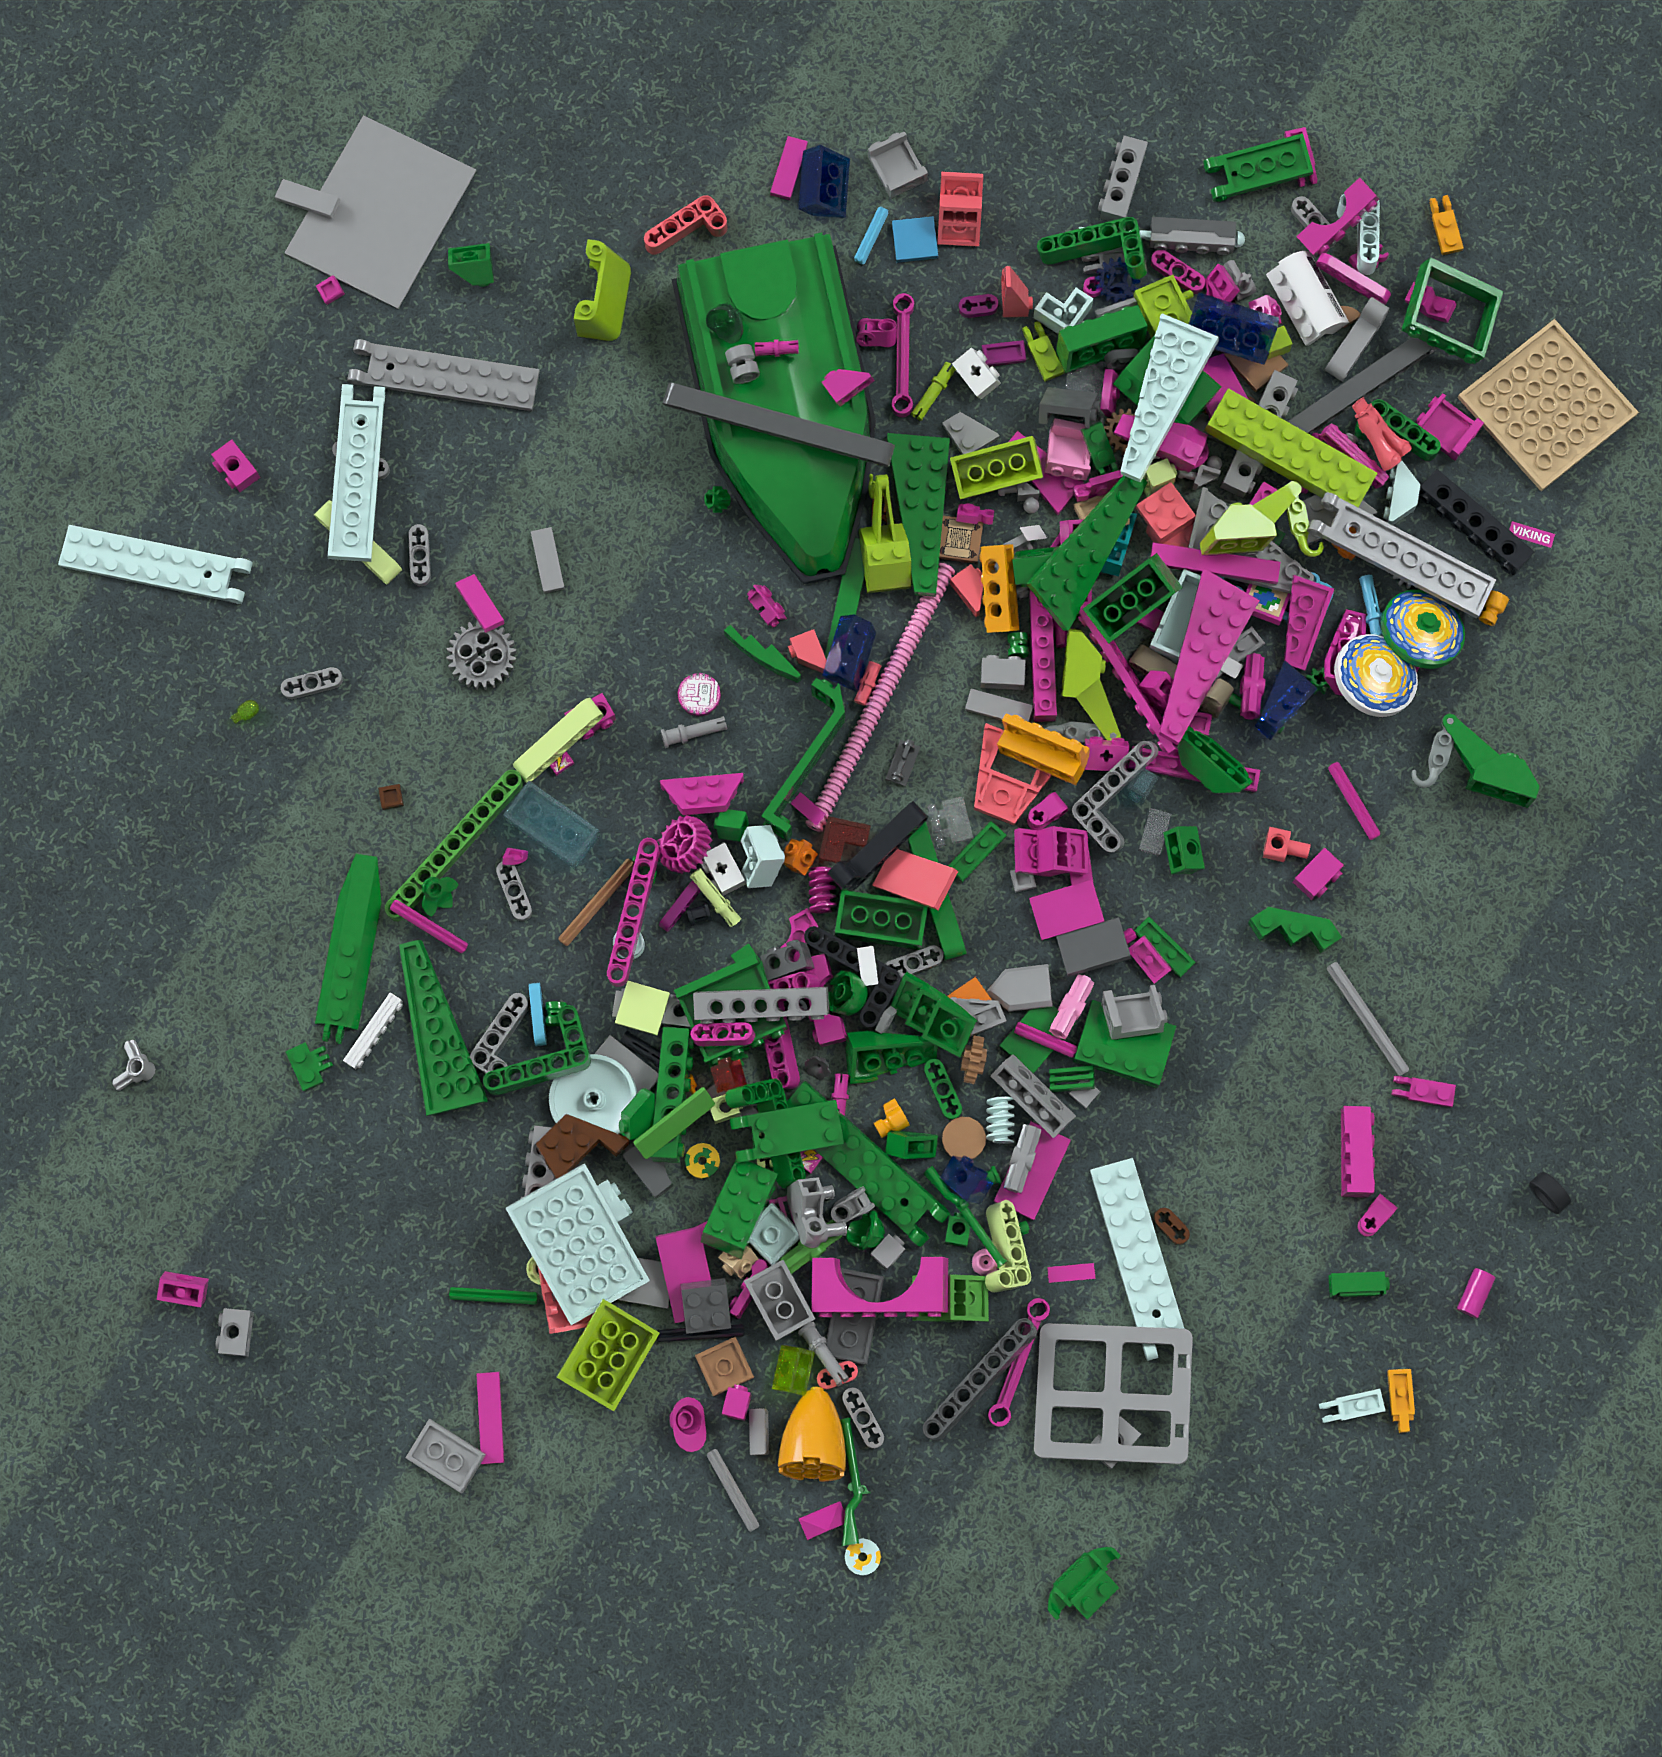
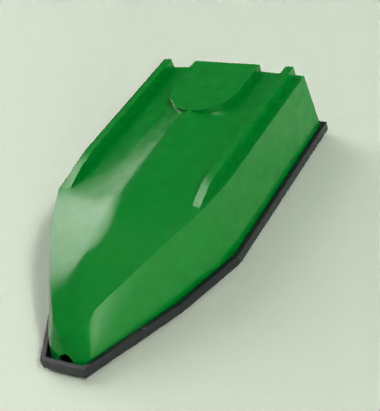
[671,232,876,585]

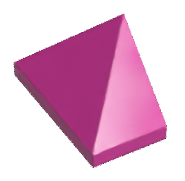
[799,1501,845,1540]

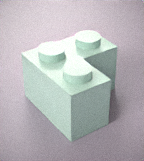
[1033,288,1093,334]
[741,825,785,888]
[598,1180,633,1227]

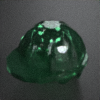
[706,303,744,344]

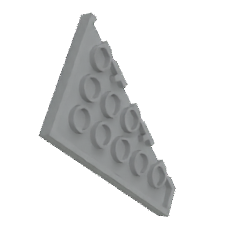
[1188,487,1314,594]

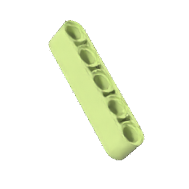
[314,500,402,585]
[513,698,604,783]

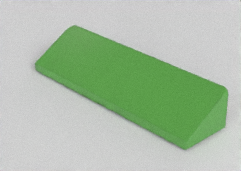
[633,1087,715,1159]

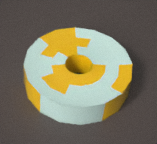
[845,1538,881,1575]

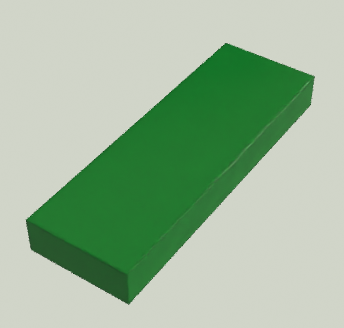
[948,821,1007,883]
[1134,917,1196,978]

